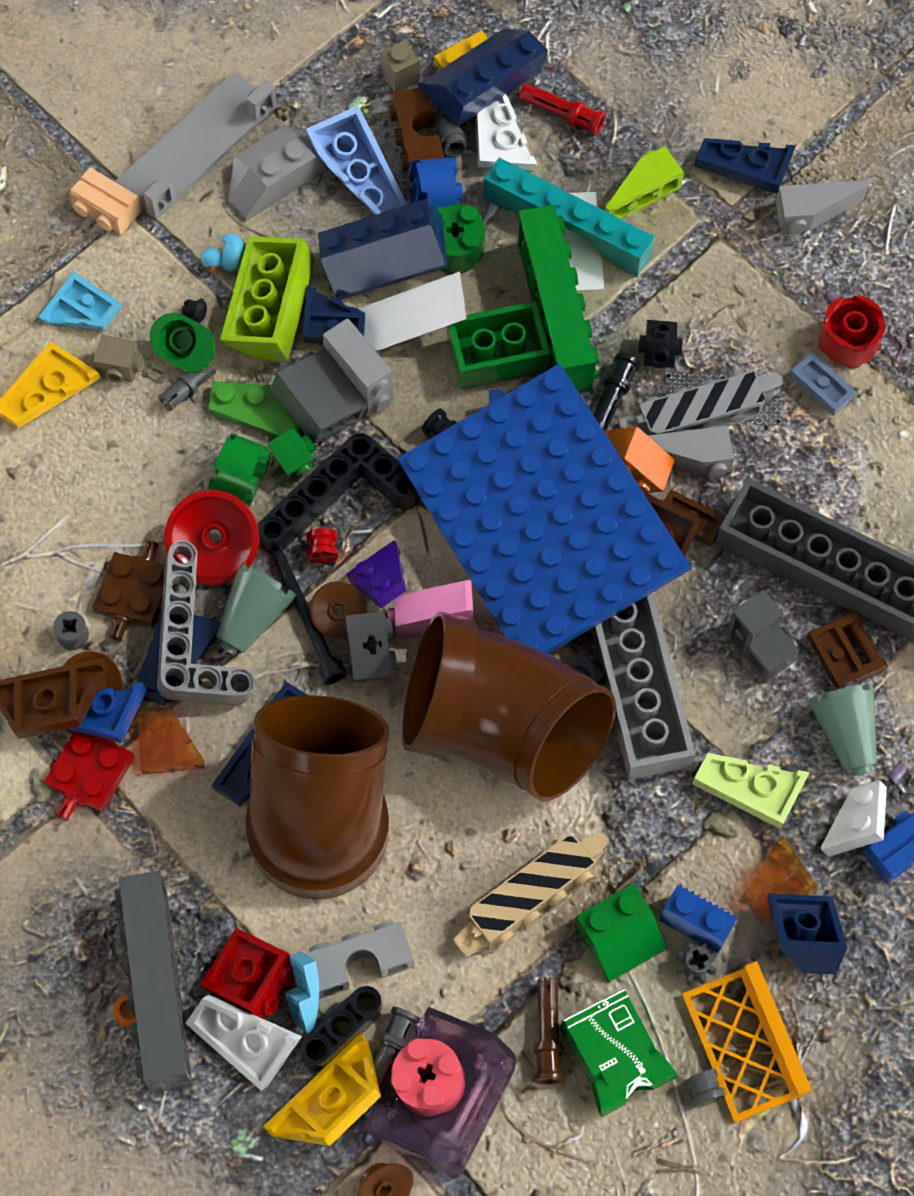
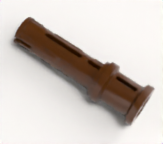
[533,977,565,1085]

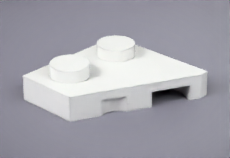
[821,780,887,857]

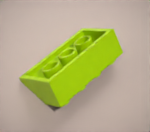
[220,236,315,362]

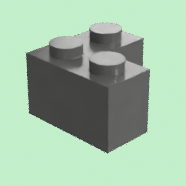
[725,590,799,683]

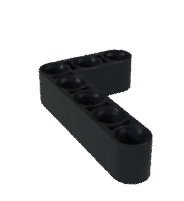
[258,433,420,554]

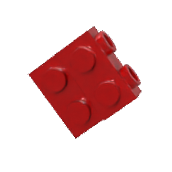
[200,928,295,1019]

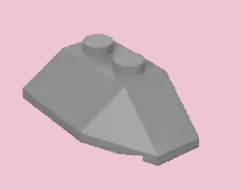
[228,127,329,222]

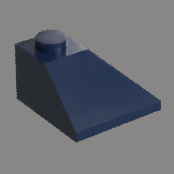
[767,893,847,975]

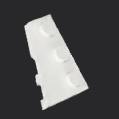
[475,94,537,171]
[185,995,302,1091]

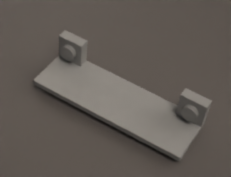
[114,72,277,219]

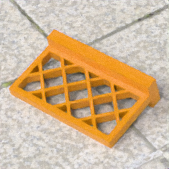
[682,961,812,1123]

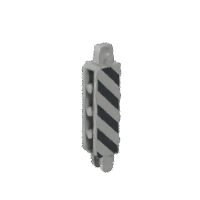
[618,370,784,435]

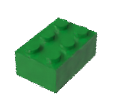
[447,301,551,389]

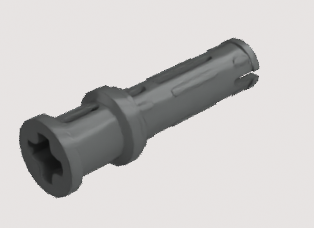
[367,1006,421,1113]

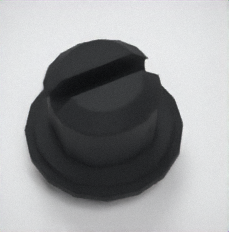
[182,298,207,323]

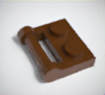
[807,612,889,690]

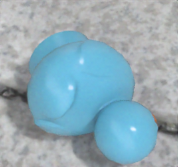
[201,234,246,273]

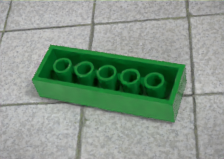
[517,205,599,393]

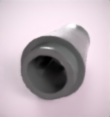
[435,114,467,157]

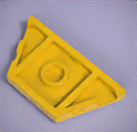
[263,1033,381,1146]

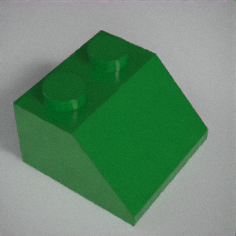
[574,883,667,983]

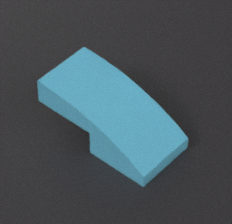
[285,951,319,1033]

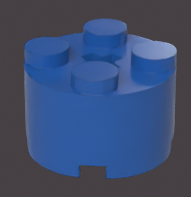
[409,157,463,207]

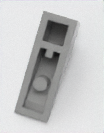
[776,180,869,234]
[647,425,734,477]

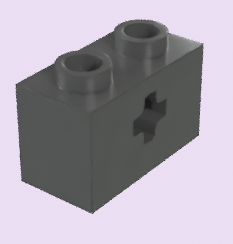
[343,611,397,683]

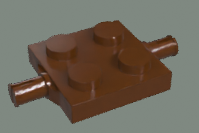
[92,540,165,641]

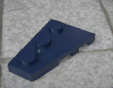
[694,138,796,194]
[137,612,220,706]

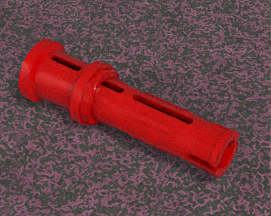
[519,82,606,136]

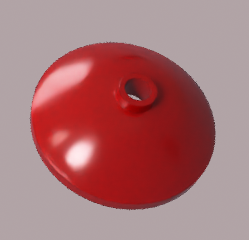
[164,490,260,585]

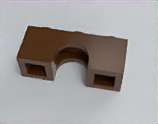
[388,87,444,181]

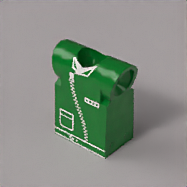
[560,988,677,1118]

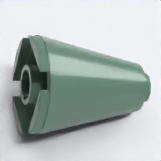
[216,563,296,656]
[809,683,877,776]

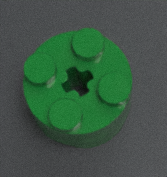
[436,204,485,274]
[208,433,271,506]

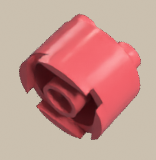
[391,1039,466,1117]

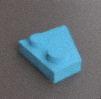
[38,272,123,331]

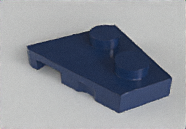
[303,285,366,343]

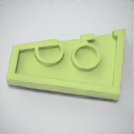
[692,753,810,829]

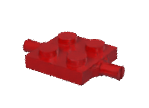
[44,731,135,821]

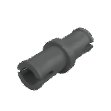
[158,366,216,411]

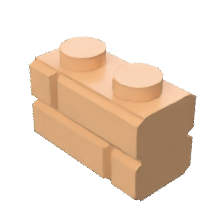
[70,168,142,234]

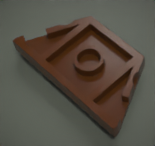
[0,657,109,739]

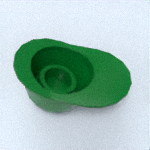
[149,313,216,373]

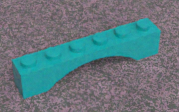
[483,157,655,277]

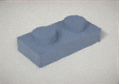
[789,352,857,416]

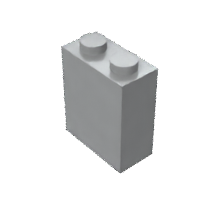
[323,318,393,416]

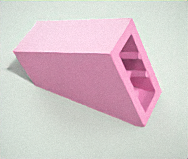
[388,580,473,638]

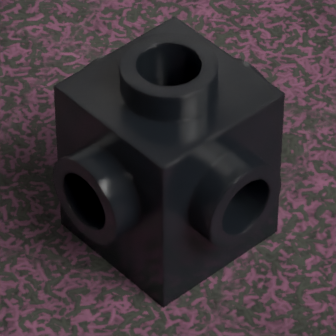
[638,320,683,368]

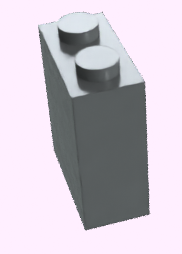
[270,348,369,445]

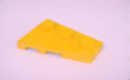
[0,341,100,429]

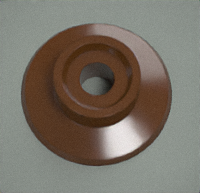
[310,581,367,638]
[357,1163,413,1196]

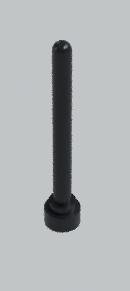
[272,550,347,685]

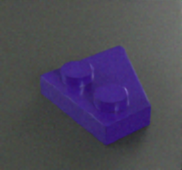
[346,540,407,608]

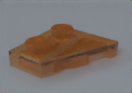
[743,835,819,925]

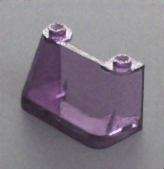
[363,1007,516,1179]

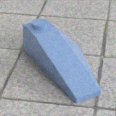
[305,106,407,215]

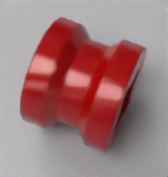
[306,528,339,564]

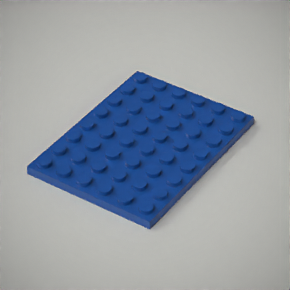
[397,363,691,654]

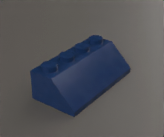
[419,29,548,127]
[318,198,448,300]

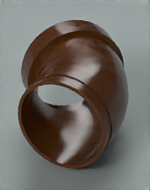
[402,611,616,801]
[245,695,389,899]

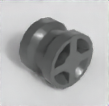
[53,611,89,650]
[684,1069,726,1108]

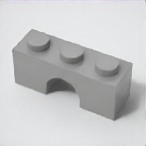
[305,921,414,999]

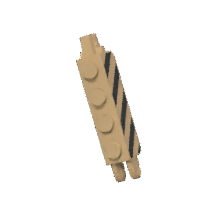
[453,832,609,958]

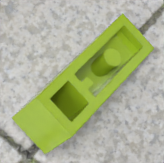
[605,146,684,219]

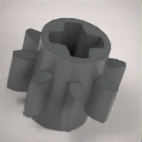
[676,942,718,985]

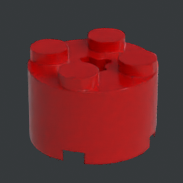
[819,295,886,369]

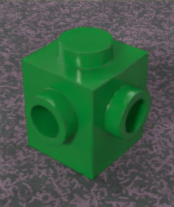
[267,427,317,477]

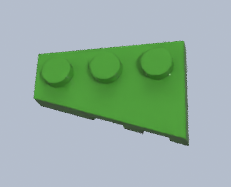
[209,381,300,438]

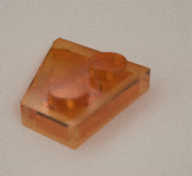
[137,706,205,775]

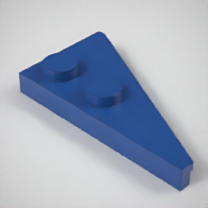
[68,682,147,743]

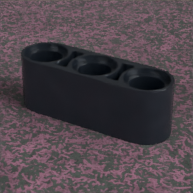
[300,986,382,1071]

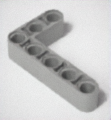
[157,540,255,705]

